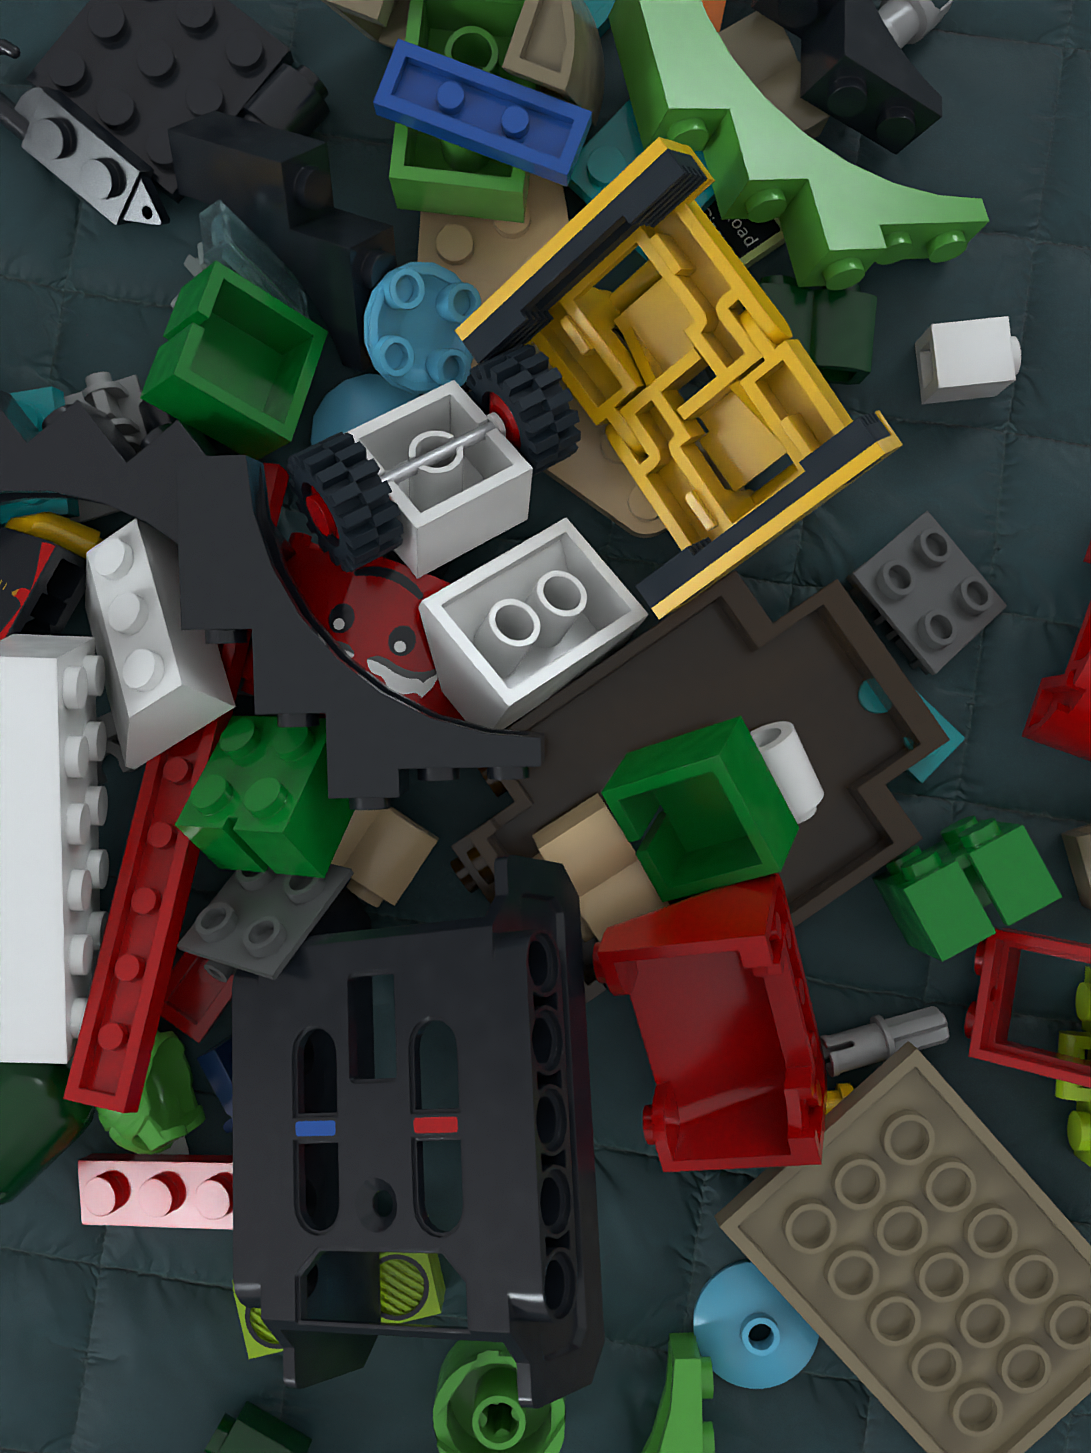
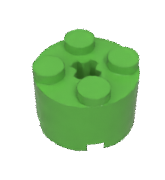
[433,1340,566,1453]

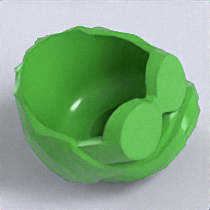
[95,1030,206,1155]

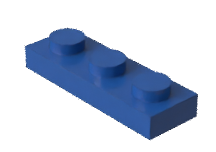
[373,38,592,187]

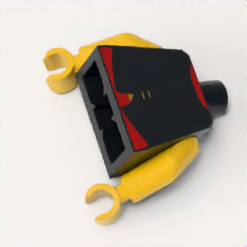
[0,511,104,640]

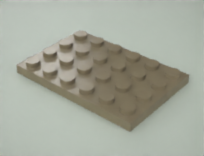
[714,1041,1091,1453]

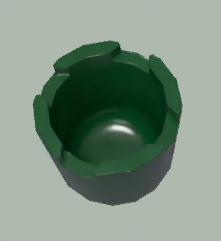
[0,1052,96,1205]

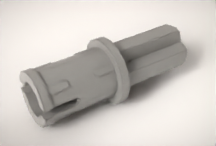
[820,1006,950,1077]

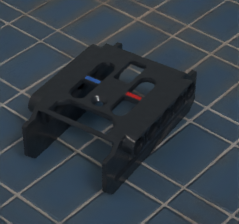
[232,855,605,1409]

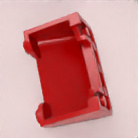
[593,873,827,1172]

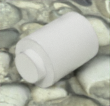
[750,721,824,824]

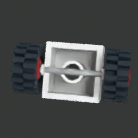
[286,344,581,579]

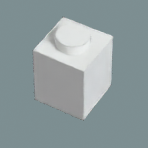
[915,316,1021,404]

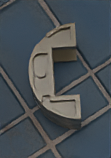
[321,0,605,126]

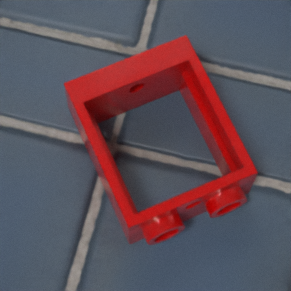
[964,928,1091,1088]

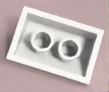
[418,517,649,729]
[85,518,236,770]

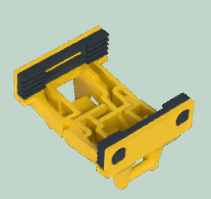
[454,137,903,619]

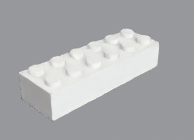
[0,634,109,1064]

